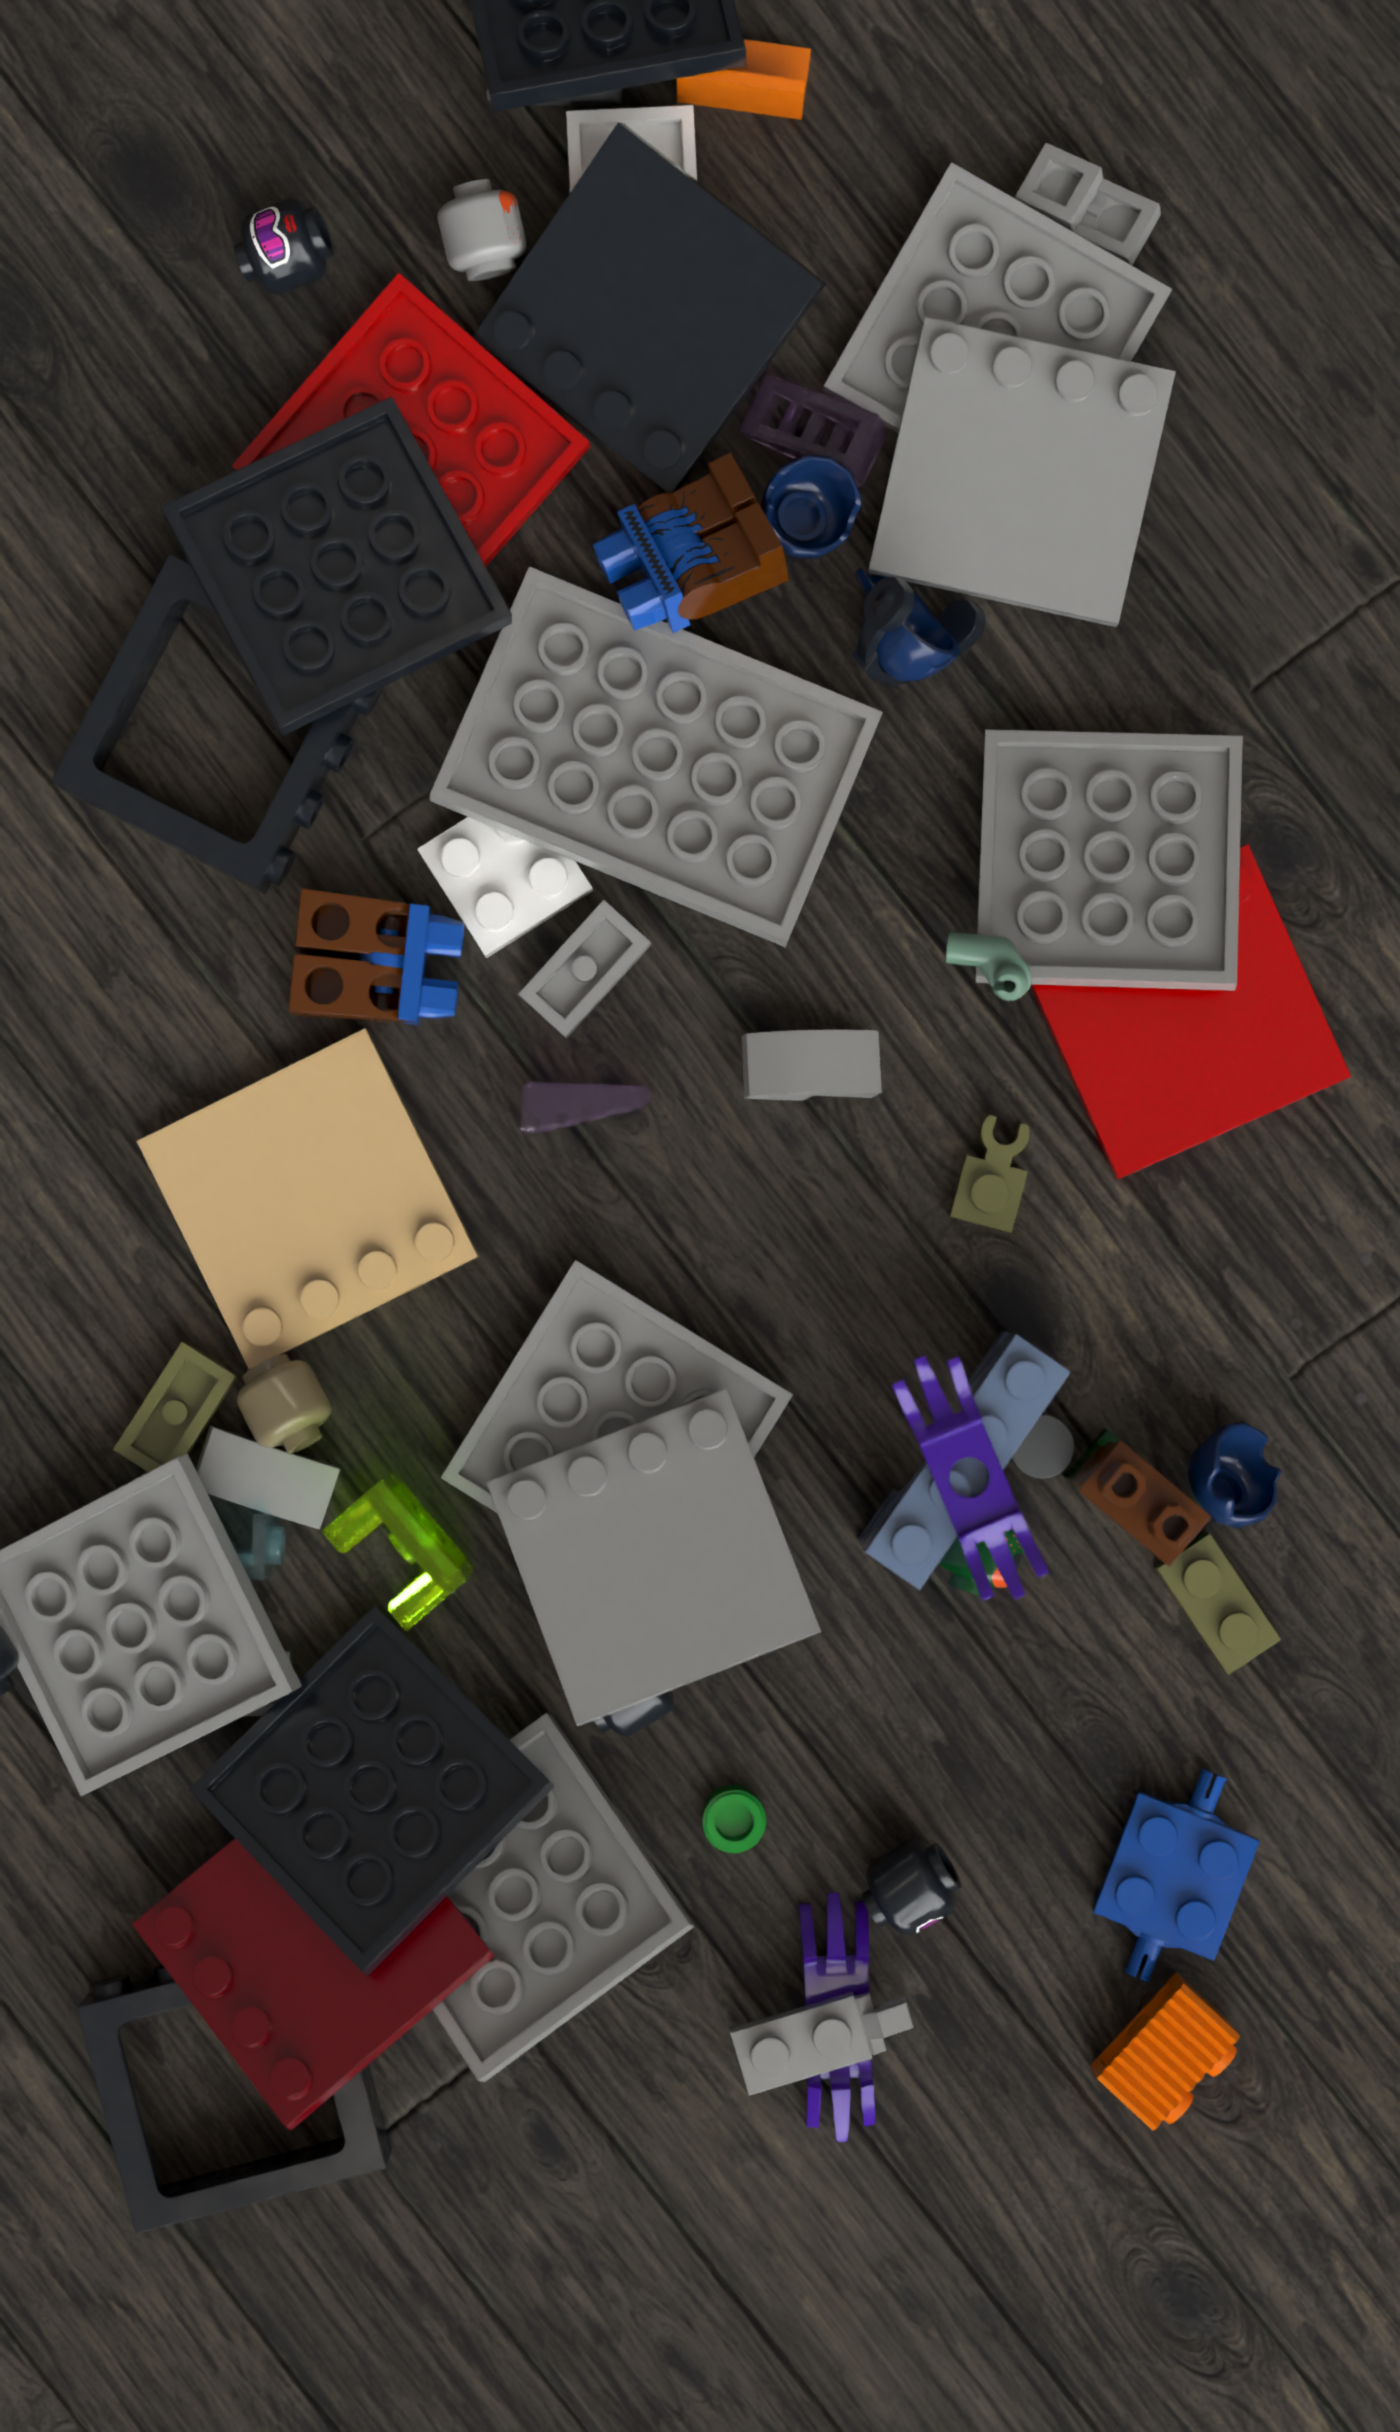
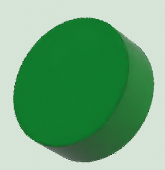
[701,1785,766,1853]

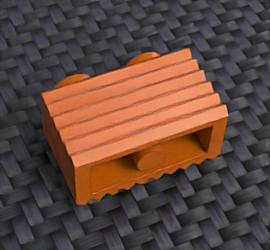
[1090,1972,1240,2131]

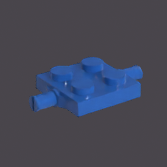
[1093,1768,1260,1982]

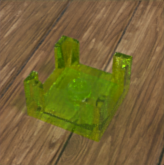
[322,1471,475,1631]

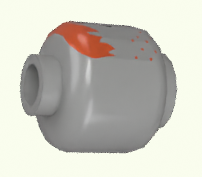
[437,179,527,281]

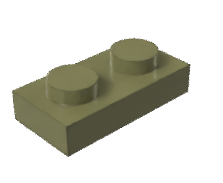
[113,1341,239,1472]
[1154,1532,1281,1675]

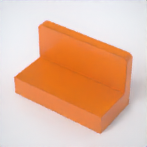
[677,39,811,120]

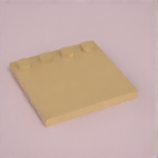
[137,1028,480,1370]

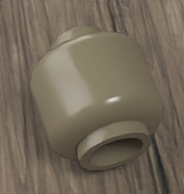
[236,1354,332,1454]

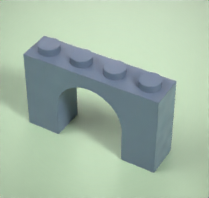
[858,1331,1071,1590]

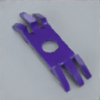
[892,1356,1050,1601]
[799,1892,875,2142]

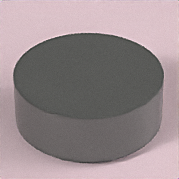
[1011,1414,1074,1479]

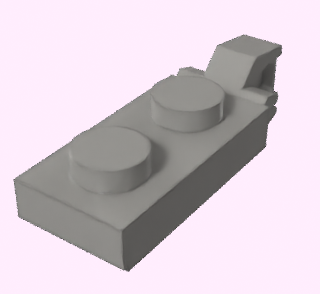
[730,1991,914,2096]

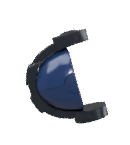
[853,568,986,686]

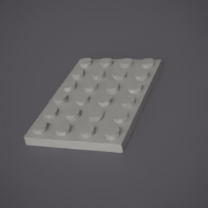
[430,566,883,947]

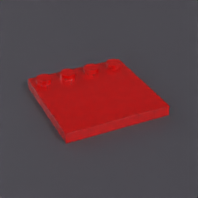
[232,273,591,567]
[1030,844,1351,1180]

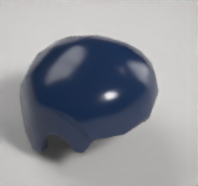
[760,454,861,559]
[1187,1422,1281,1528]

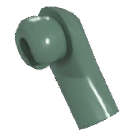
[946,931,1032,1001]

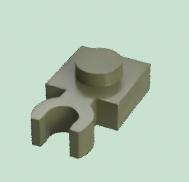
[948,1115,1030,1233]

